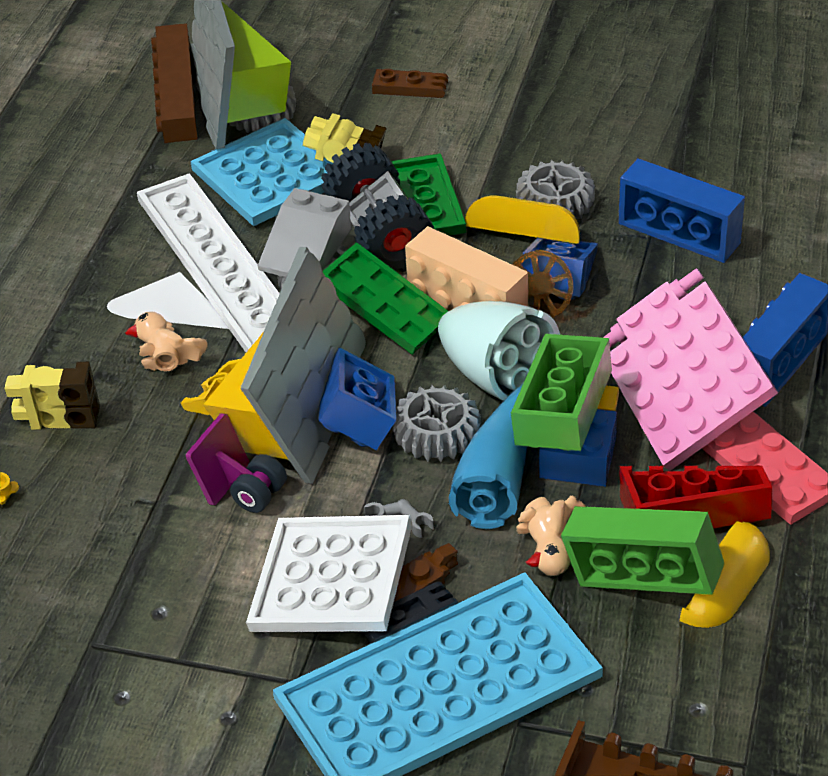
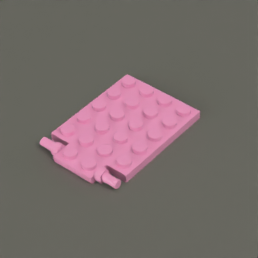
[603,268,778,471]

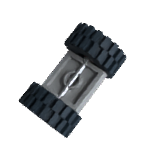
[321,143,434,272]

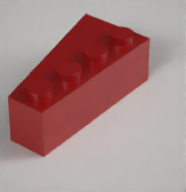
[620,465,772,528]

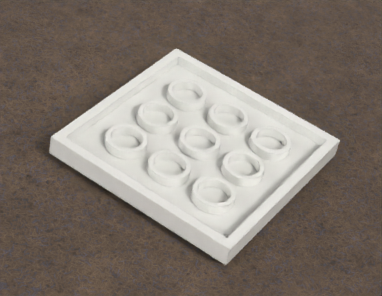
[246,515,413,632]

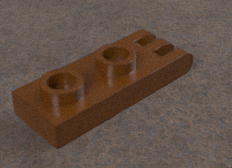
[372,69,449,98]

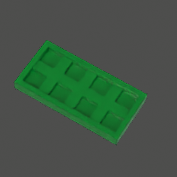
[322,242,448,355]

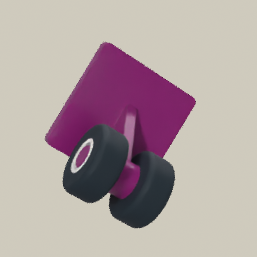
[186,413,287,513]

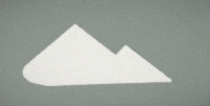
[107,272,229,329]

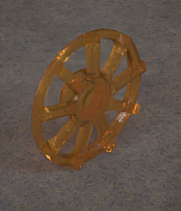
[512,250,573,318]

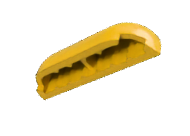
[465,195,580,244]
[680,521,770,628]

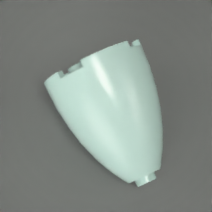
[438,301,560,401]

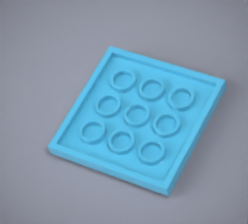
[191,118,333,226]

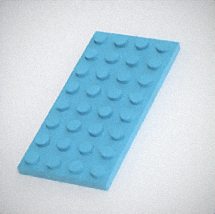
[273,572,603,776]

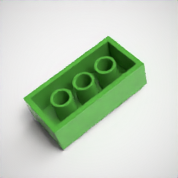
[511,334,612,451]
[561,506,725,595]

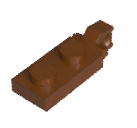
[394,543,458,602]

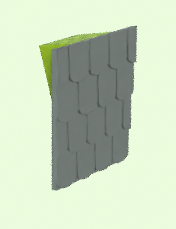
[190,0,291,149]

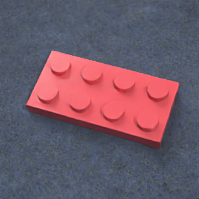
[702,412,828,525]

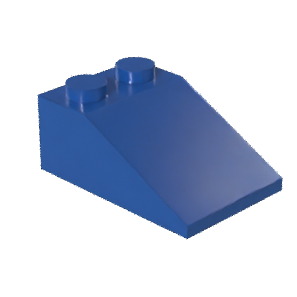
[521,238,598,300]
[319,347,396,450]

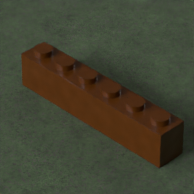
[151,23,198,143]

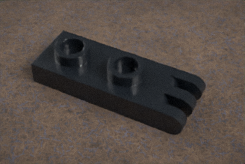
[362,581,459,644]

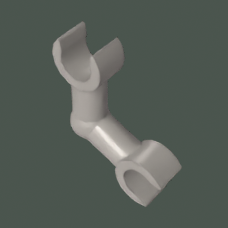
[364,499,434,538]

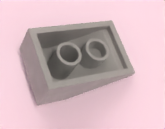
[257,188,351,277]

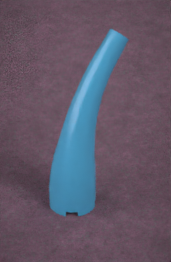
[449,384,528,529]

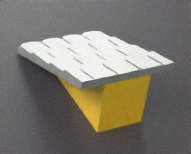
[203,247,366,484]

